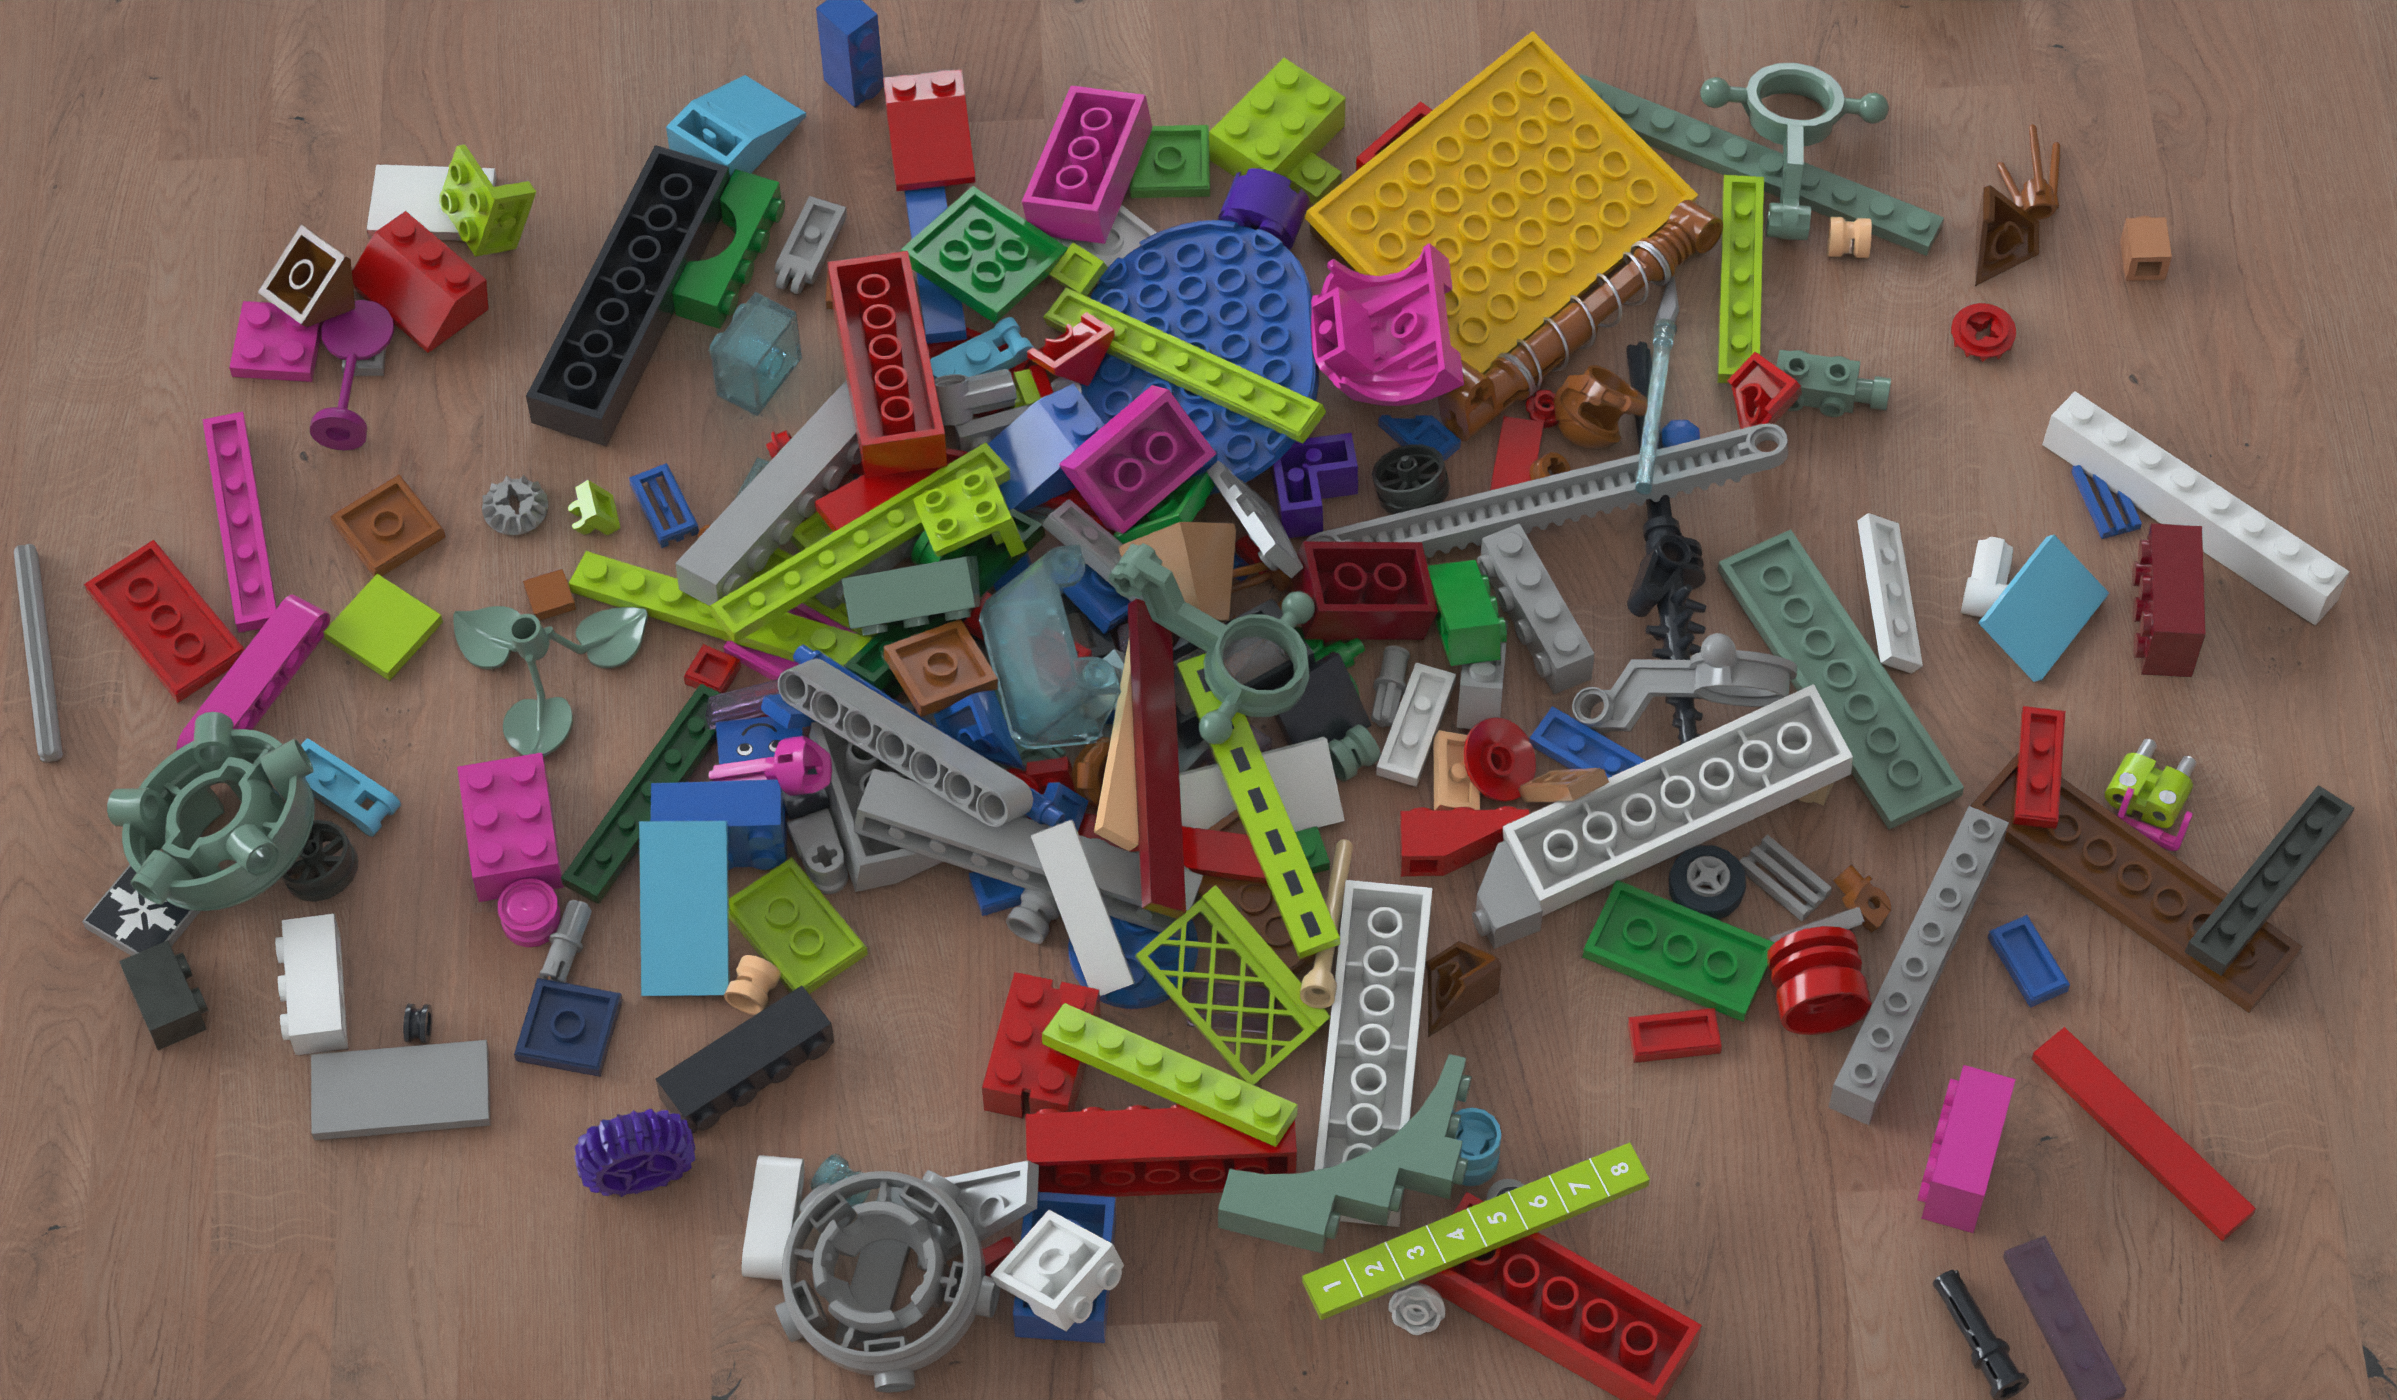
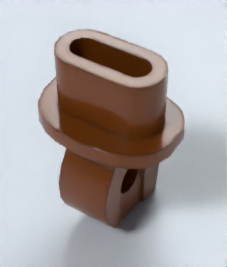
[1833,864,1891,933]

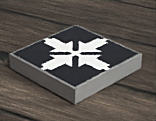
[82,865,200,956]

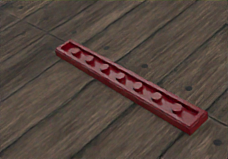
[1128,598,1186,919]

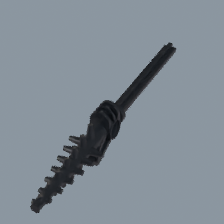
[1626,341,1706,746]

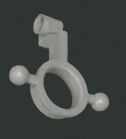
[1572,633,1798,734]

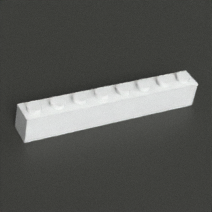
[2042,391,2350,626]

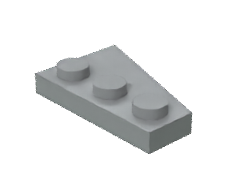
[1207,460,1303,578]
[917,1160,1039,1272]

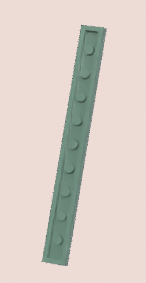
[1579,74,1944,256]

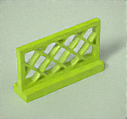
[1135,885,1331,1085]

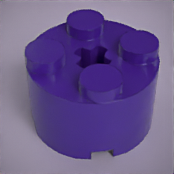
[1218,168,1310,250]

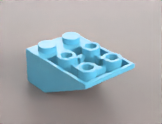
[666,75,806,178]

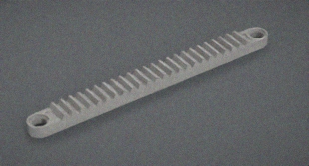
[1306,423,1789,558]

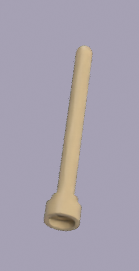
[1300,839,1353,1009]

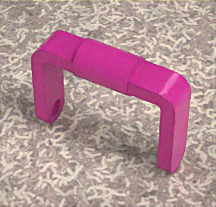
[2117,787,2193,851]

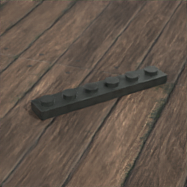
[2184,785,2354,976]

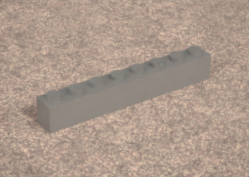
[675,380,862,606]
[853,768,1203,938]

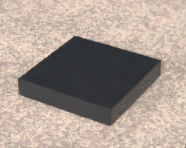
[1272,651,1372,746]

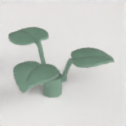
[453,606,648,757]

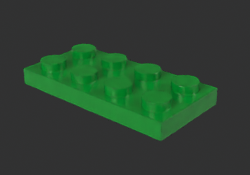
[1582,880,1775,1022]

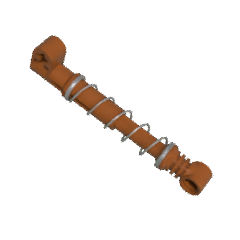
[1437,199,1723,442]

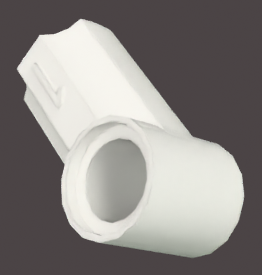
[1961,537,2013,617]

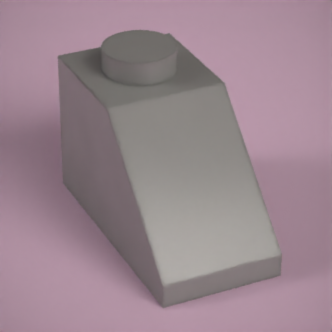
[1472,841,1543,949]

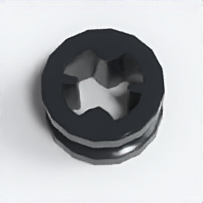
[403,1003,433,1044]

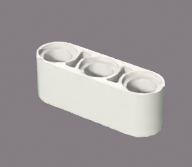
[742,1155,805,1280]

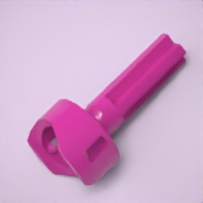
[709,736,832,796]

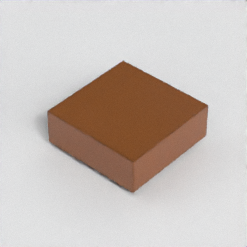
[523,569,576,621]

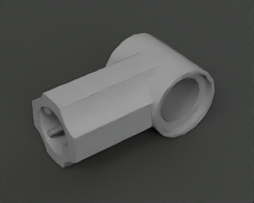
[934,369,1017,425]

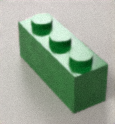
[1427,560,1507,666]

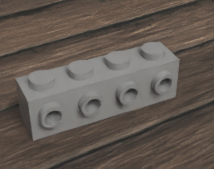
[1477,523,1594,694]

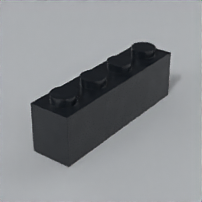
[655,986,834,1134]

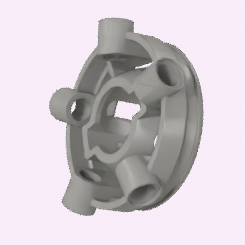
[775,1170,1000,1393]

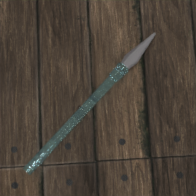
[1635,276,1679,495]

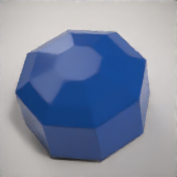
[1661,420,1700,448]

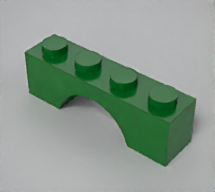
[672,169,785,329]

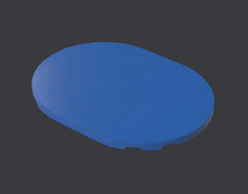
[1079,220,1319,496]

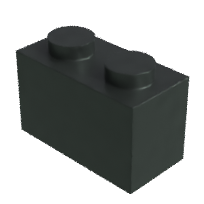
[119,940,209,1050]

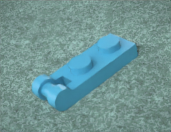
[930,317,1034,379]
[301,738,401,837]

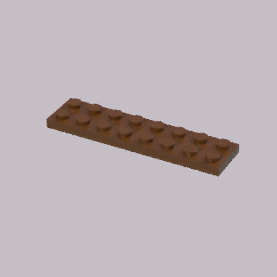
[1970,753,2303,1013]

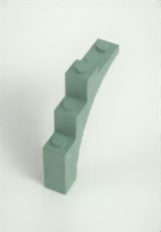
[1218,1054,1472,1254]

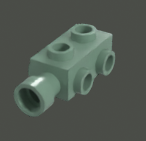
[1775,350,1891,417]

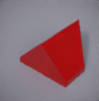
[1027,312,1115,386]
[1727,352,1802,429]

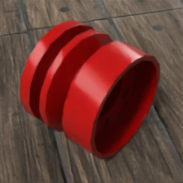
[1767,926,1872,1035]

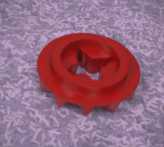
[1950,303,2016,362]

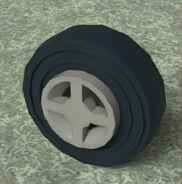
[1668,845,1746,920]

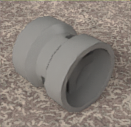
[1006,888,1060,944]

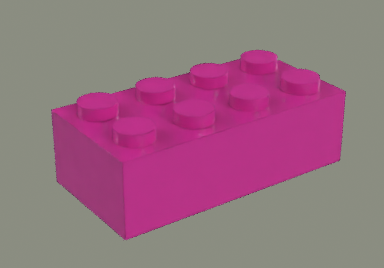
[1022,85,1153,244]

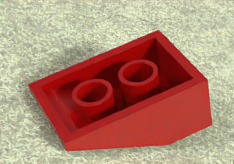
[883,69,976,191]

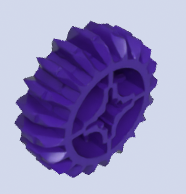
[574,1109,696,1197]

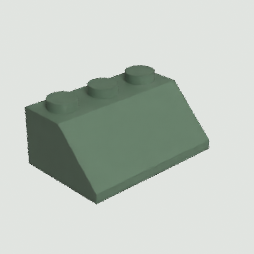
[841,556,980,636]

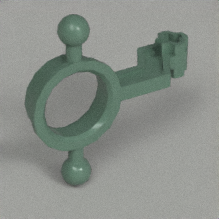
[1700,63,1889,240]
[1108,543,1315,745]

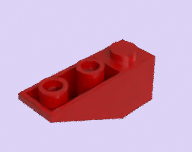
[1399,806,1529,877]

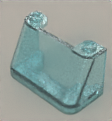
[979,545,1121,749]

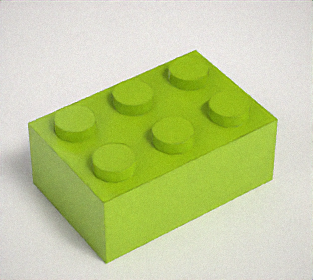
[1209,58,1346,177]

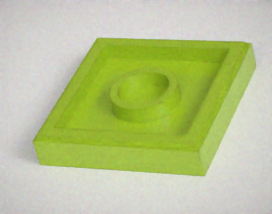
[323,574,443,681]

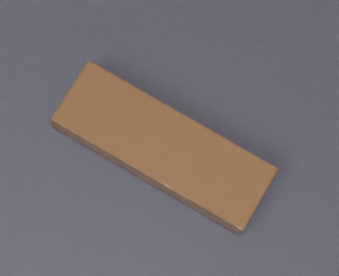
[1518,768,1610,803]

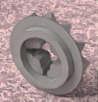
[482,474,548,535]

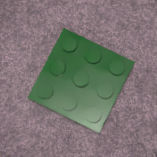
[900,186,1068,324]

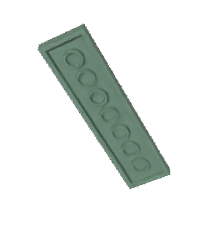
[1718,529,1964,830]

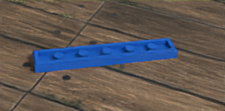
[904,186,967,344]

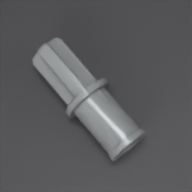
[1371,646,1410,728]
[539,900,592,983]

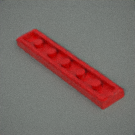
[1027,813,1268,884]
[2031,1027,2256,1242]

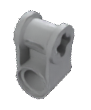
[786,808,849,895]

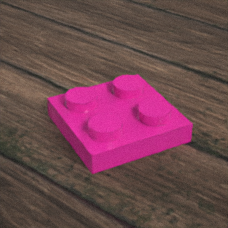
[229,301,324,382]

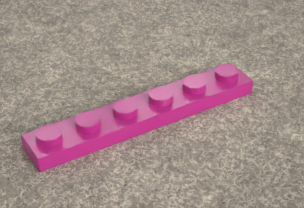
[202,411,277,633]

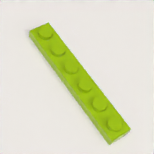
[1717,175,1764,383]
[1042,1003,1298,1147]

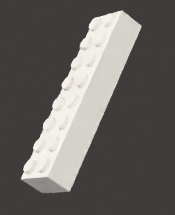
[1503,684,1853,916]
[1314,880,1432,1227]

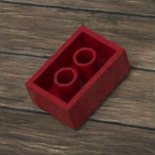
[2132,523,2206,677]
[1292,541,1438,640]

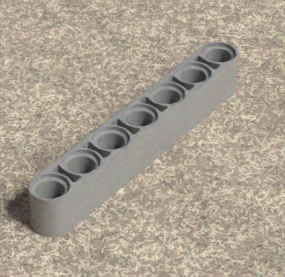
[778,659,1033,827]

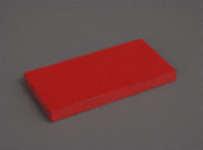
[84,540,245,703]

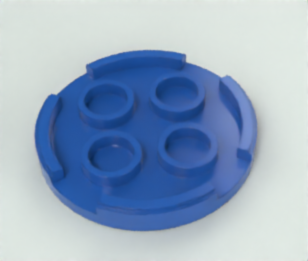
[1068,916,1198,1009]

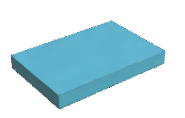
[1978,534,2109,682]

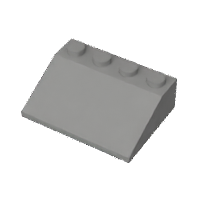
[809,703,943,892]

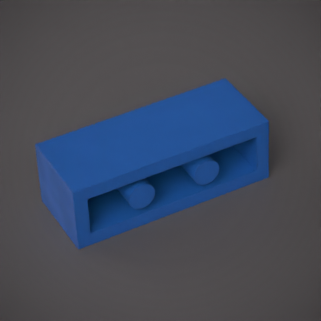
[816,0,884,108]

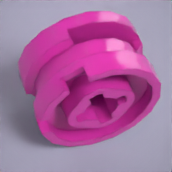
[498,878,561,948]

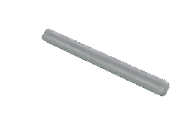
[14,544,63,763]

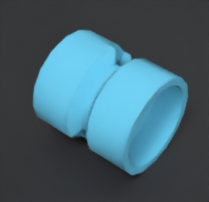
[1455,1108,1501,1186]

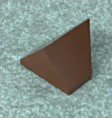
[1975,185,2040,286]
[1425,941,1501,1037]

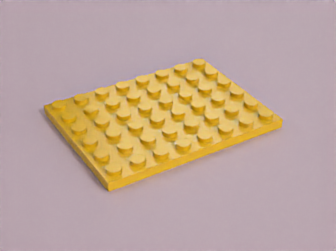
[1305,31,1698,374]

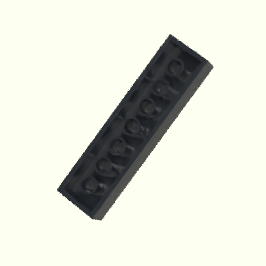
[526,145,730,447]

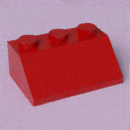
[352,211,489,353]

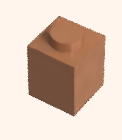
[2120,216,2172,281]

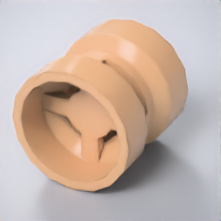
[1827,217,1872,259]
[724,955,781,1015]

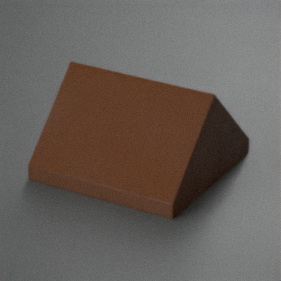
[258,225,355,327]

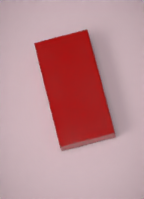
[1627,1008,1722,1063]

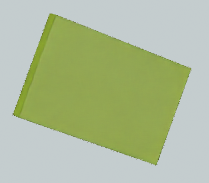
[729,857,868,994]

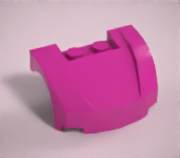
[1311,243,1464,406]

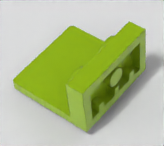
[439,144,536,257]
[913,465,1027,558]

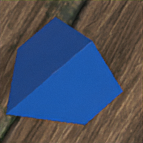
[933,690,1025,770]

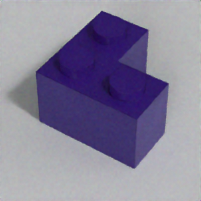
[1271,433,1358,538]

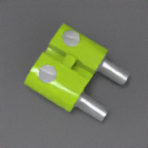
[2105,739,2196,828]

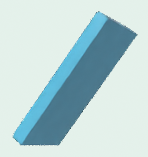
[639,821,730,996]

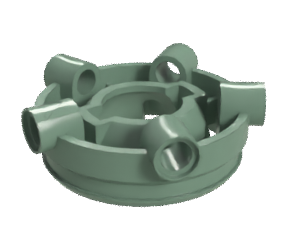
[107,712,315,911]

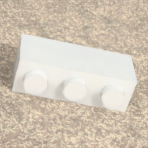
[275,914,348,1055]

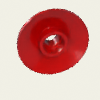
[1464,717,1536,802]

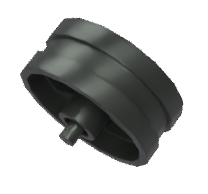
[1372,444,1451,514]
[282,820,358,902]

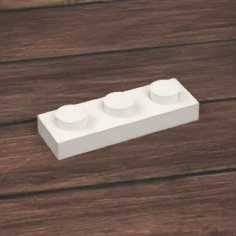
[1376,663,1456,787]

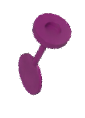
[310,300,394,451]

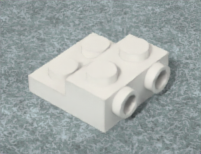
[991,1210,1124,1331]

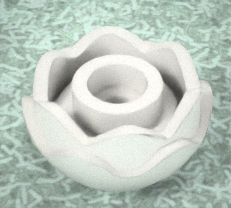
[1388,1283,1445,1335]

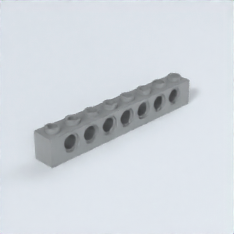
[1828,806,2009,1125]

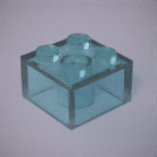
[709,292,802,416]

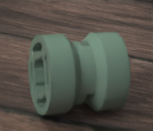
[1328,724,1381,782]

